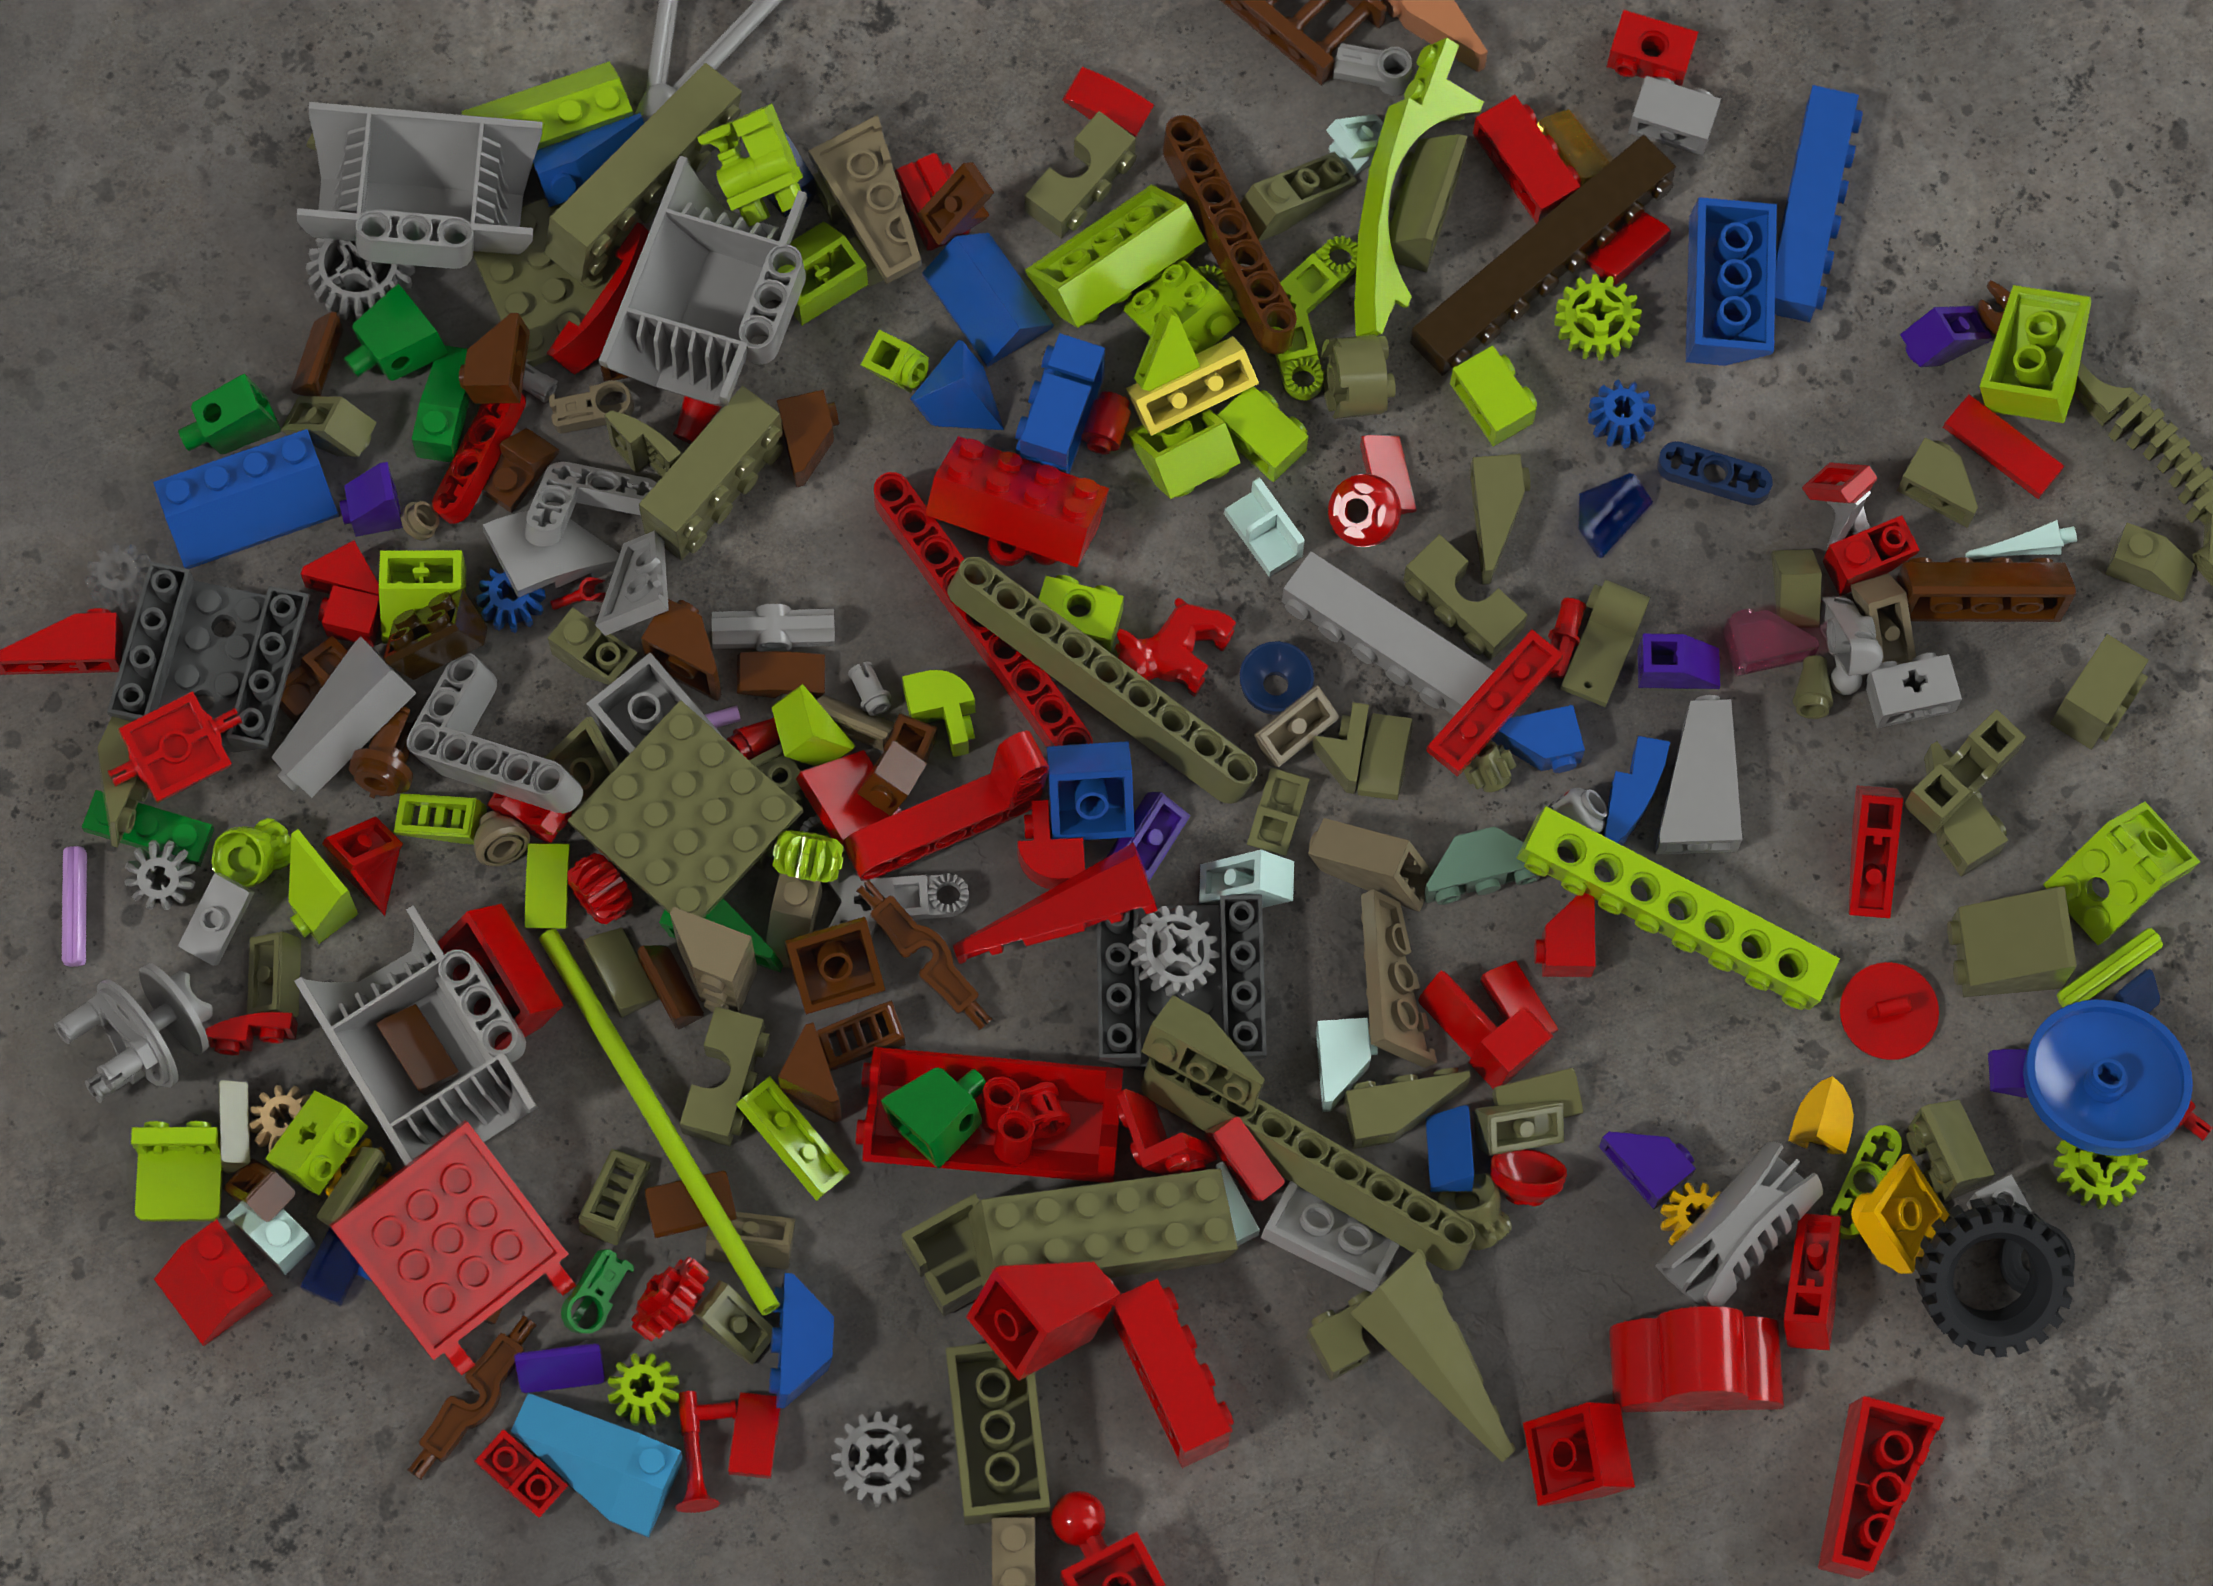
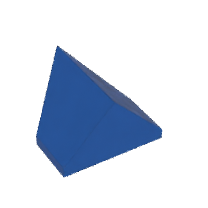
[910,340,1004,430]

